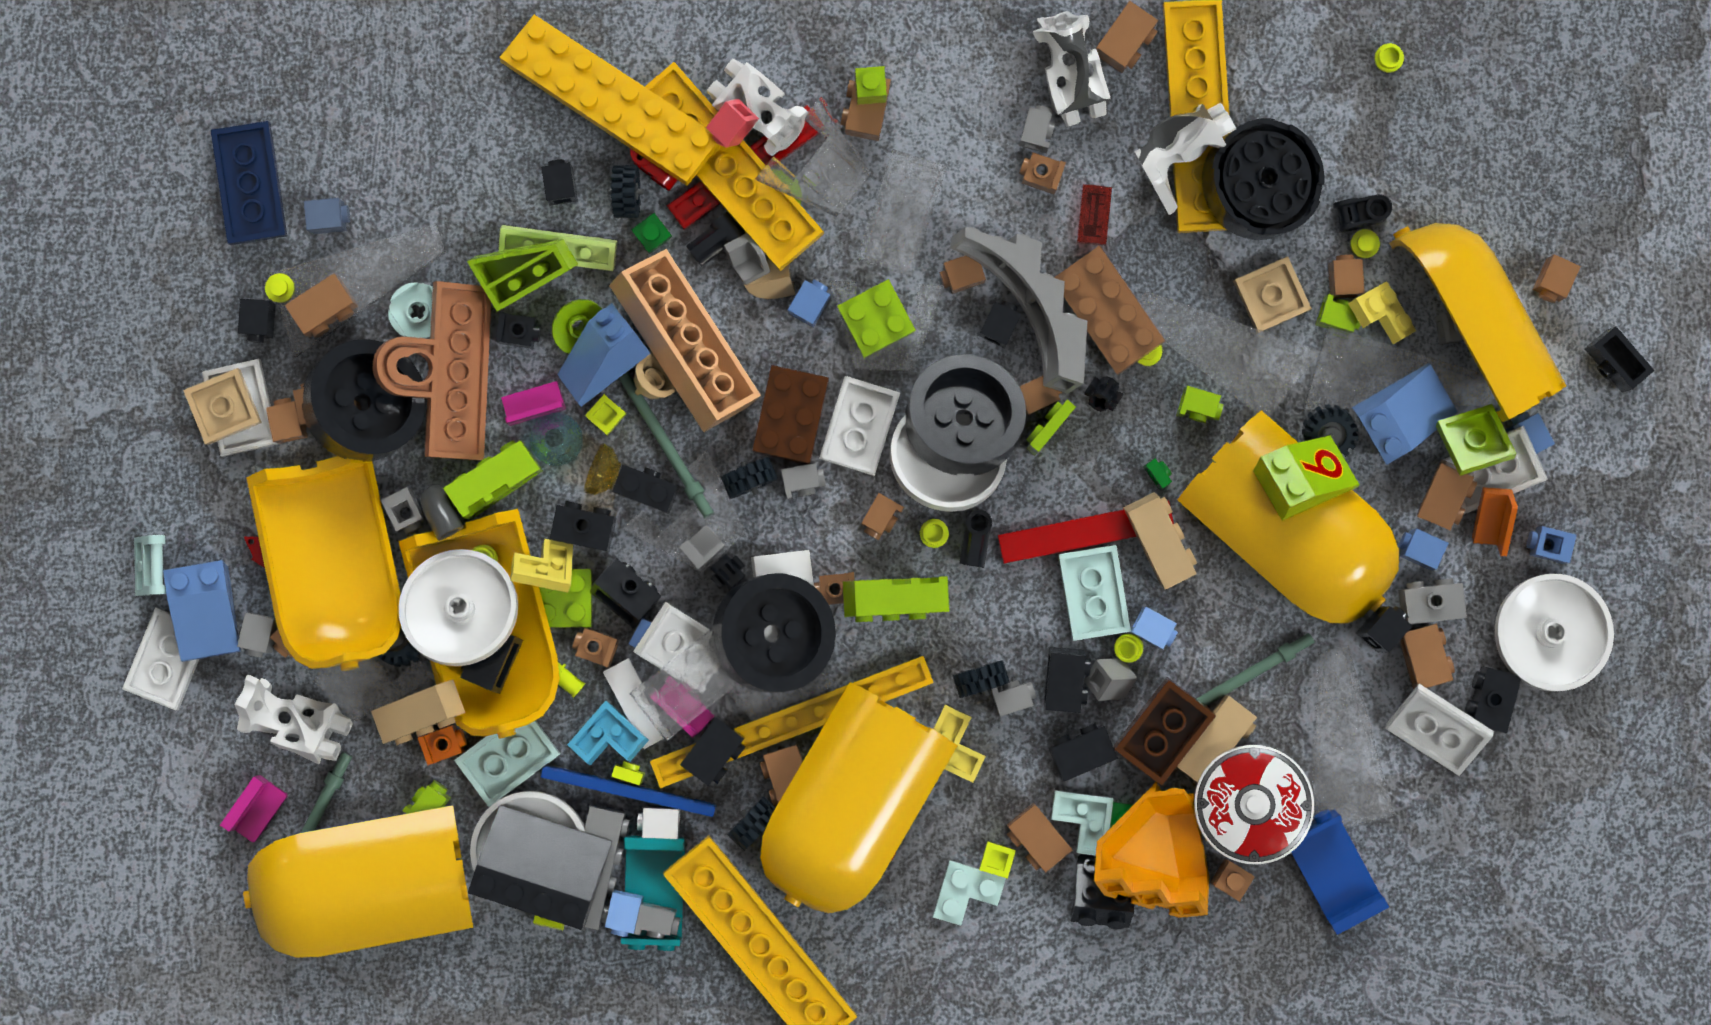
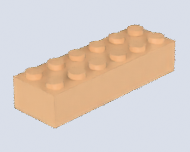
[609,249,761,432]

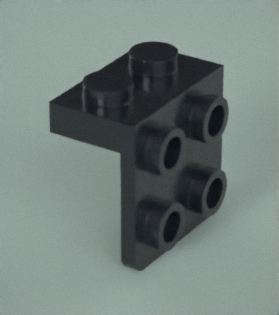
[1071,854,1134,929]

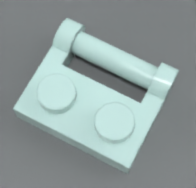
[134,535,166,596]

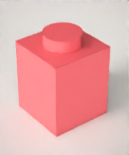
[706,99,759,148]

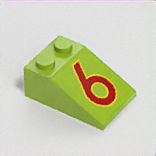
[1253,435,1360,521]

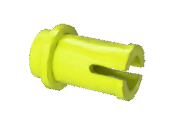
[558,662,586,698]

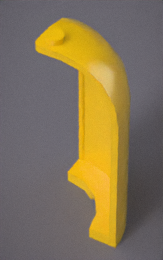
[1389,223,1567,422]
[1177,410,1399,624]
[246,456,401,671]
[398,509,560,739]
[760,682,958,914]
[243,805,473,958]

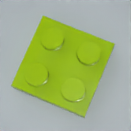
[837,279,916,358]
[1026,399,1076,456]
[1436,404,1517,476]
[539,569,592,628]

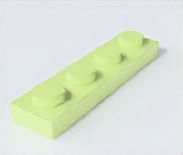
[499,225,617,271]

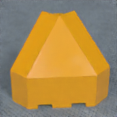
[1094,782,1209,918]

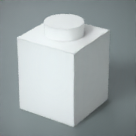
[637,806,680,839]

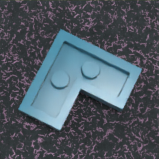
[567,701,649,765]

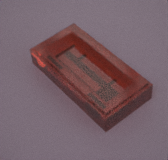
[1077,184,1112,246]

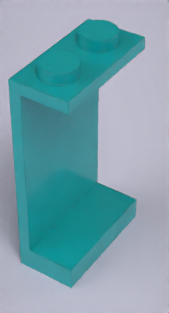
[621,835,686,951]

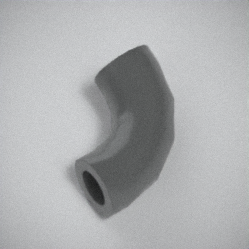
[420,484,464,541]

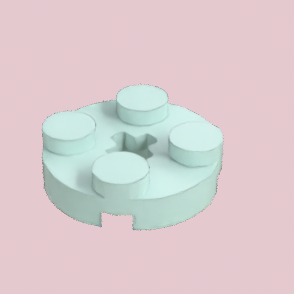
[388,282,433,339]

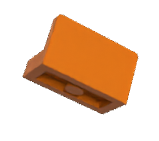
[1472,487,1518,557]

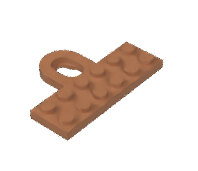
[373,281,491,461]

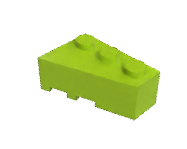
[467,239,578,312]
[443,440,543,520]
[843,576,949,623]

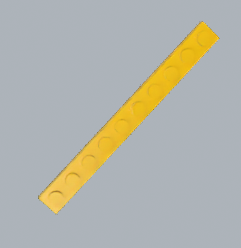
[650,656,934,788]

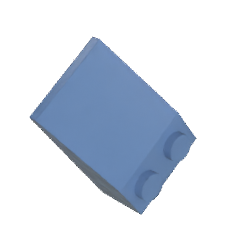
[557,303,650,407]
[1352,363,1458,465]
[163,560,241,662]

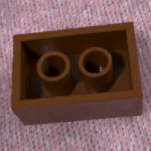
[752,365,829,465]
[1113,677,1216,786]

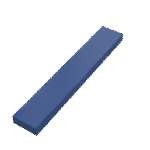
[541,765,717,817]

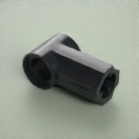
[686,212,746,267]
[959,510,992,568]

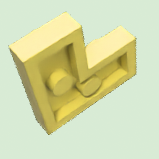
[1348,281,1416,344]
[510,539,573,593]
[933,705,986,783]

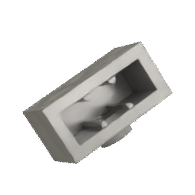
[1398,578,1467,624]

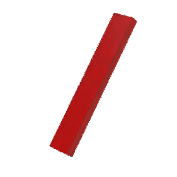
[667,105,825,230]
[997,500,1174,564]

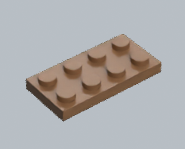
[1054,245,1166,375]

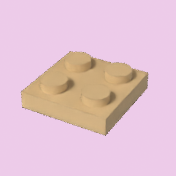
[1233,256,1312,334]
[183,368,262,445]

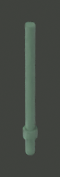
[619,371,714,519]
[1196,633,1315,706]
[301,751,353,833]

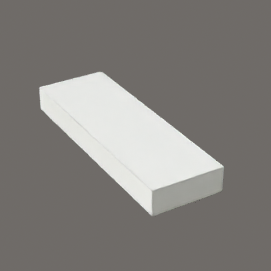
[603,658,670,749]

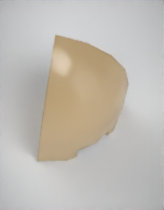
[744,259,795,299]

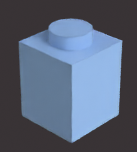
[1129,607,1178,649]
[605,890,644,937]

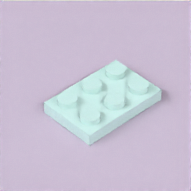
[1058,545,1131,641]
[454,720,561,807]

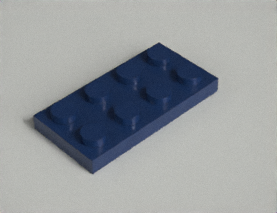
[211,121,287,245]

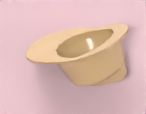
[634,351,677,399]

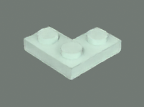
[1051,790,1113,856]
[933,860,1006,926]

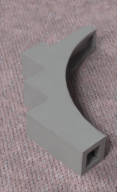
[950,227,1088,394]

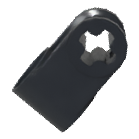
[1333,194,1392,233]

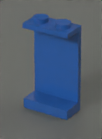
[1291,809,1389,935]

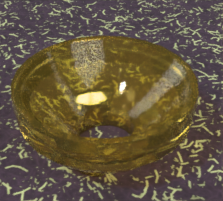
[584,443,621,495]

